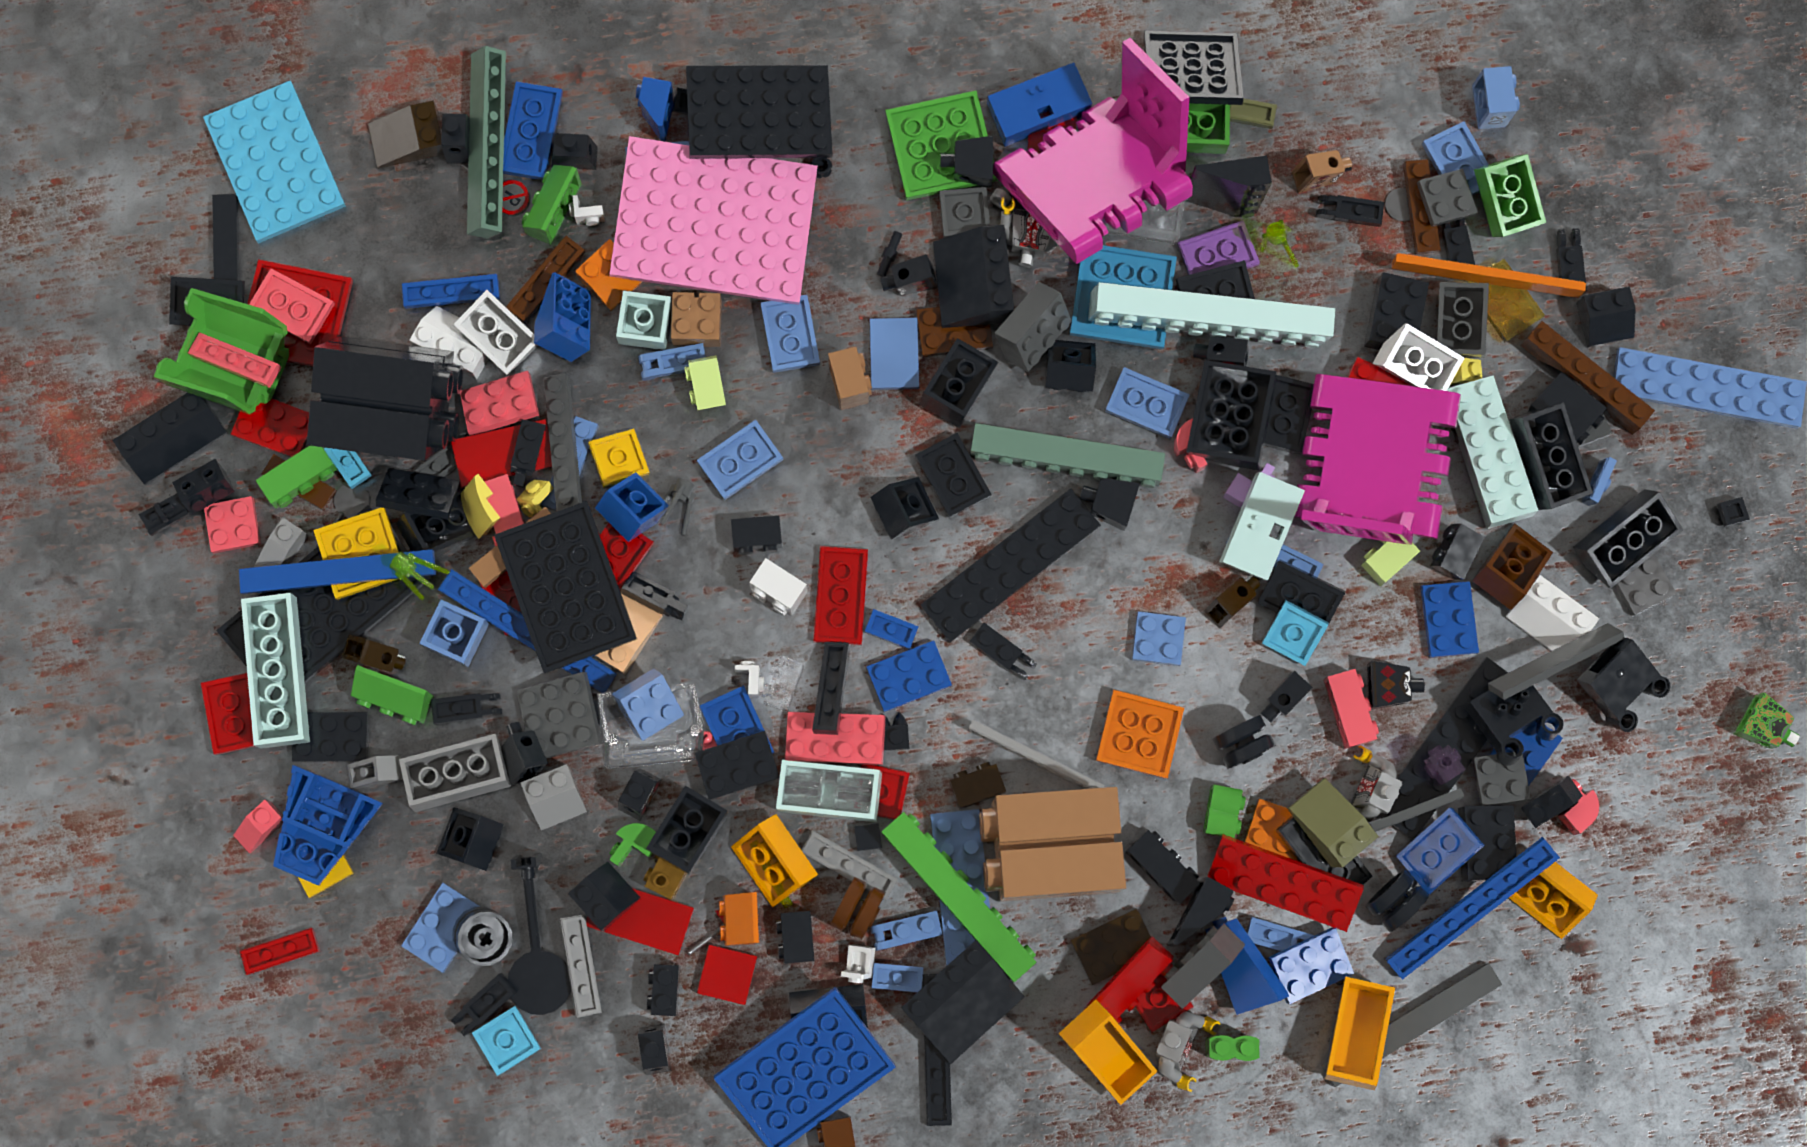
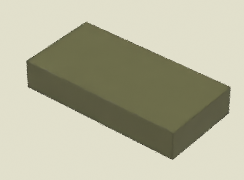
[1230,99,1277,129]

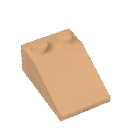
[593,591,664,676]

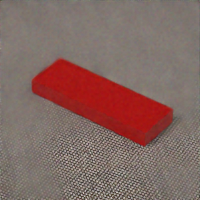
[240,928,320,975]

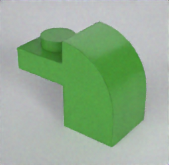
[609,823,656,867]

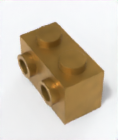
[643,855,687,901]

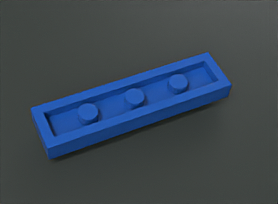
[402,274,500,309]

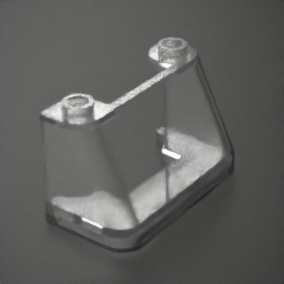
[597,684,704,769]

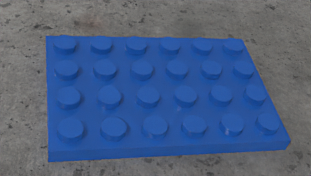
[714,987,896,1147]

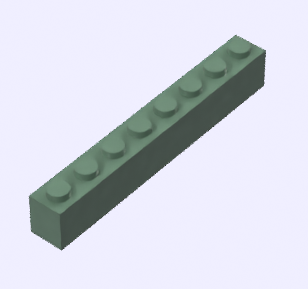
[467,46,506,239]
[970,423,1165,488]

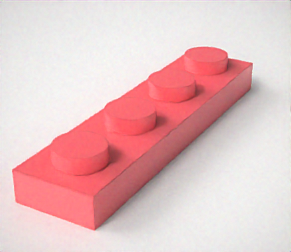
[188,332,282,388]

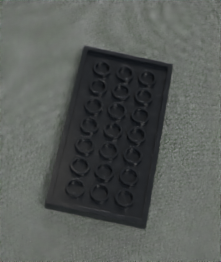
[216,505,431,683]

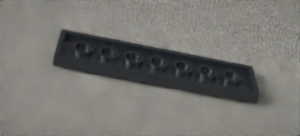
[920,489,1101,643]
[1379,657,1508,841]

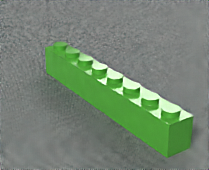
[881,812,1037,983]

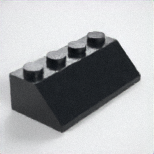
[112,392,228,485]
[1509,402,1593,510]
[1573,489,1683,588]

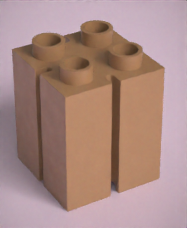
[979,787,1126,902]

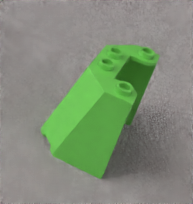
[154,288,289,414]

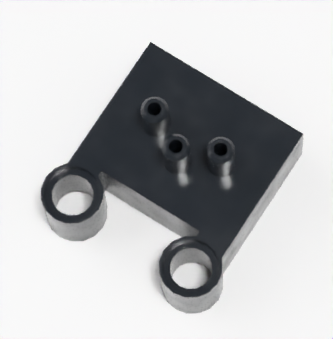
[1577,637,1671,732]
[1466,685,1564,766]

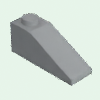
[253,518,309,568]

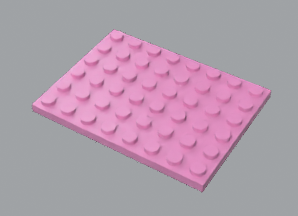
[610,136,818,305]

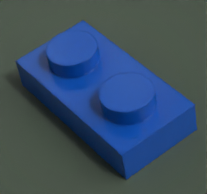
[865,609,919,650]

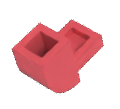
[1174,418,1207,473]
[1558,779,1599,835]

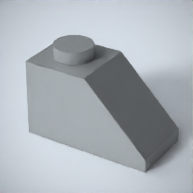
[347,755,403,789]

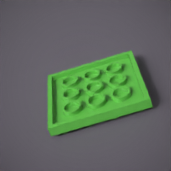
[885,90,998,201]

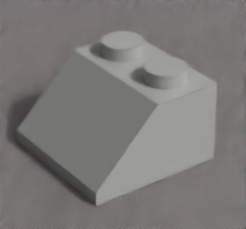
[521,764,587,831]

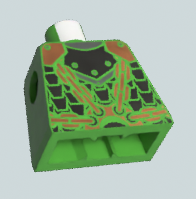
[1734,692,1800,749]

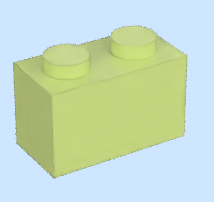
[684,355,726,410]
[1361,541,1420,587]

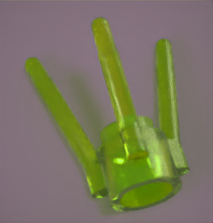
[1260,220,1299,268]
[390,552,450,600]

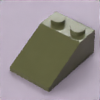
[1287,778,1379,868]

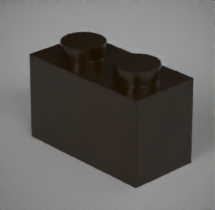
[949,762,1006,810]

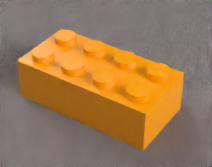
[1325,977,1395,1091]
[1058,1000,1158,1105]

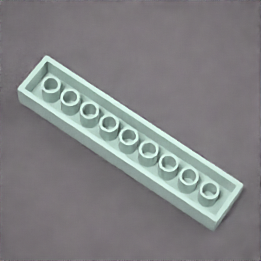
[1088,282,1335,348]

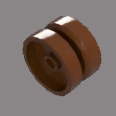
[830,877,886,941]

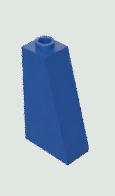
[1205,917,1289,1015]

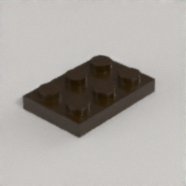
[1070,908,1151,986]

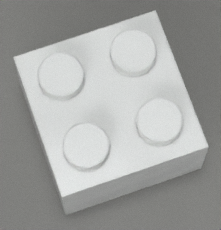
[749,558,808,616]

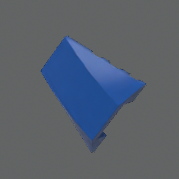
[273,765,383,886]

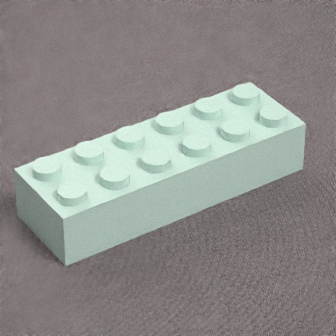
[1447,376,1538,529]
[241,593,310,749]

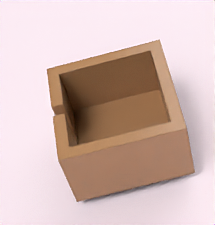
[671,292,722,347]
[828,346,872,410]

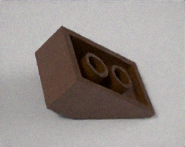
[1472,523,1553,610]

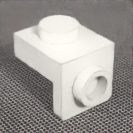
[569,195,605,226]
[734,661,764,698]
[841,944,875,983]

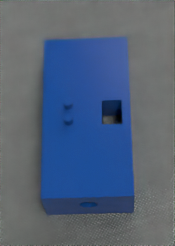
[987,62,1093,147]

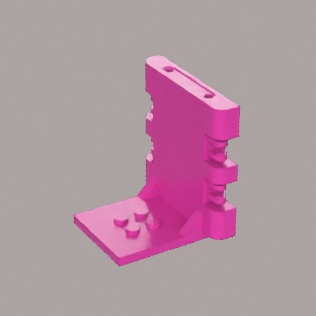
[993,38,1193,264]
[1294,374,1461,545]

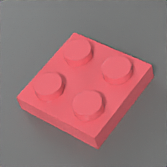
[204,496,261,554]

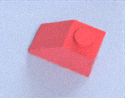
[233,800,283,854]

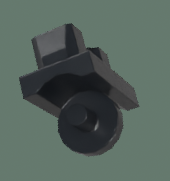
[138,493,190,536]

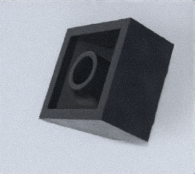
[1576,286,1636,348]
[1045,340,1096,392]
[870,477,939,540]
[436,807,504,871]
[568,861,641,932]

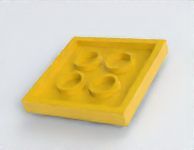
[313,508,400,600]

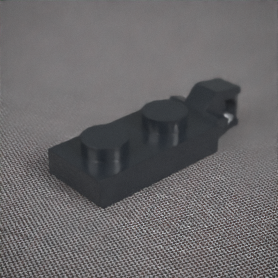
[510,419,546,488]
[621,571,688,620]

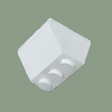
[453,290,538,374]
[409,306,489,380]
[1372,323,1464,391]
[1505,575,1599,651]

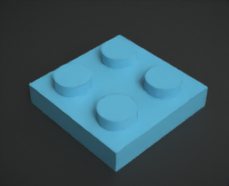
[1262,600,1329,666]
[472,1006,542,1076]

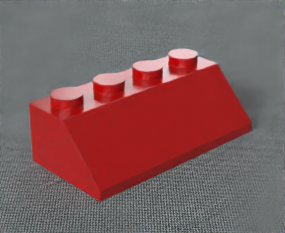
[1083,936,1174,1024]

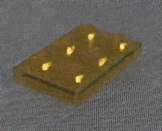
[1467,259,1545,343]

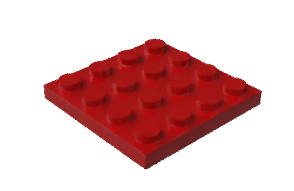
[247,259,353,367]

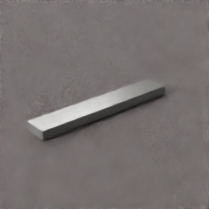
[968,720,1105,789]

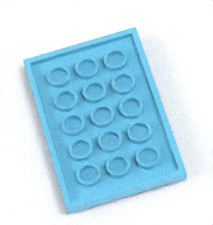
[203,80,346,244]

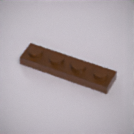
[1403,159,1441,255]
[506,236,585,324]

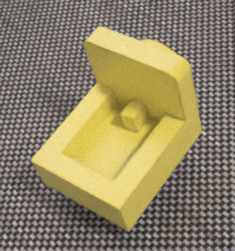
[1449,358,1483,386]
[516,480,554,517]

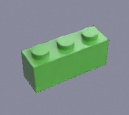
[255,446,338,509]

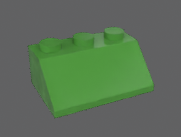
[522,165,582,245]
[351,665,434,725]

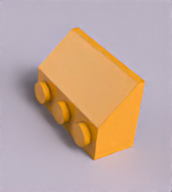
[731,814,818,908]
[1509,862,1598,939]

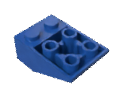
[534,272,591,362]

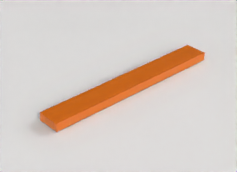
[1391,253,1586,298]

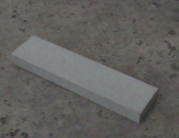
[802,830,898,901]
[559,914,602,1018]

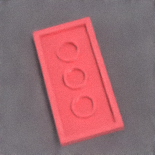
[785,712,886,765]

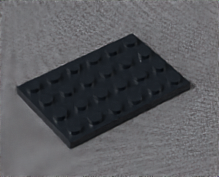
[686,65,833,159]
[494,501,638,674]

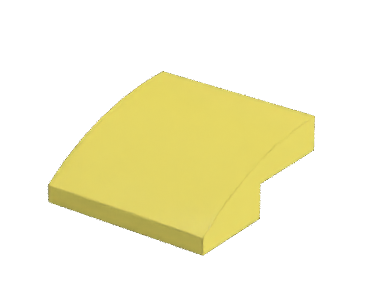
[461,474,500,539]

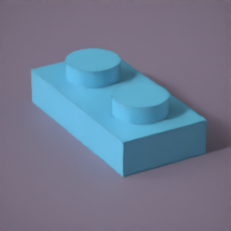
[324,448,372,489]

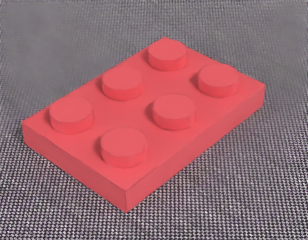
[249,269,335,345]
[460,370,539,436]

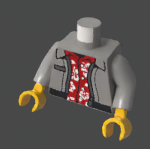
[1000,197,1058,268]
[1351,745,1402,822]
[1156,1011,1220,1092]

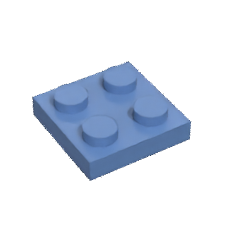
[1132,611,1186,666]

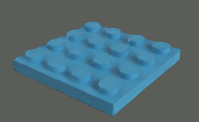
[1069,245,1177,350]

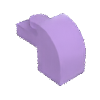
[1223,463,1275,507]

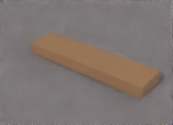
[469,507,551,588]

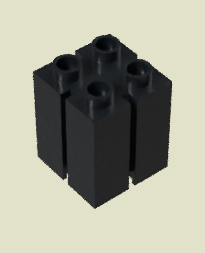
[307,336,463,461]

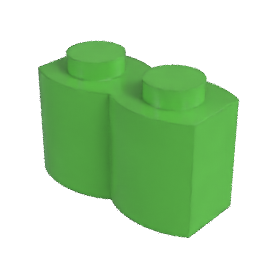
[1203,784,1246,838]
[1205,1035,1260,1061]

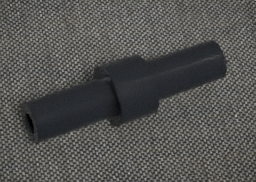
[877,231,903,277]

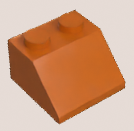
[575,239,643,311]
[719,892,759,946]

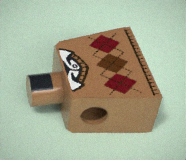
[1291,150,1352,193]

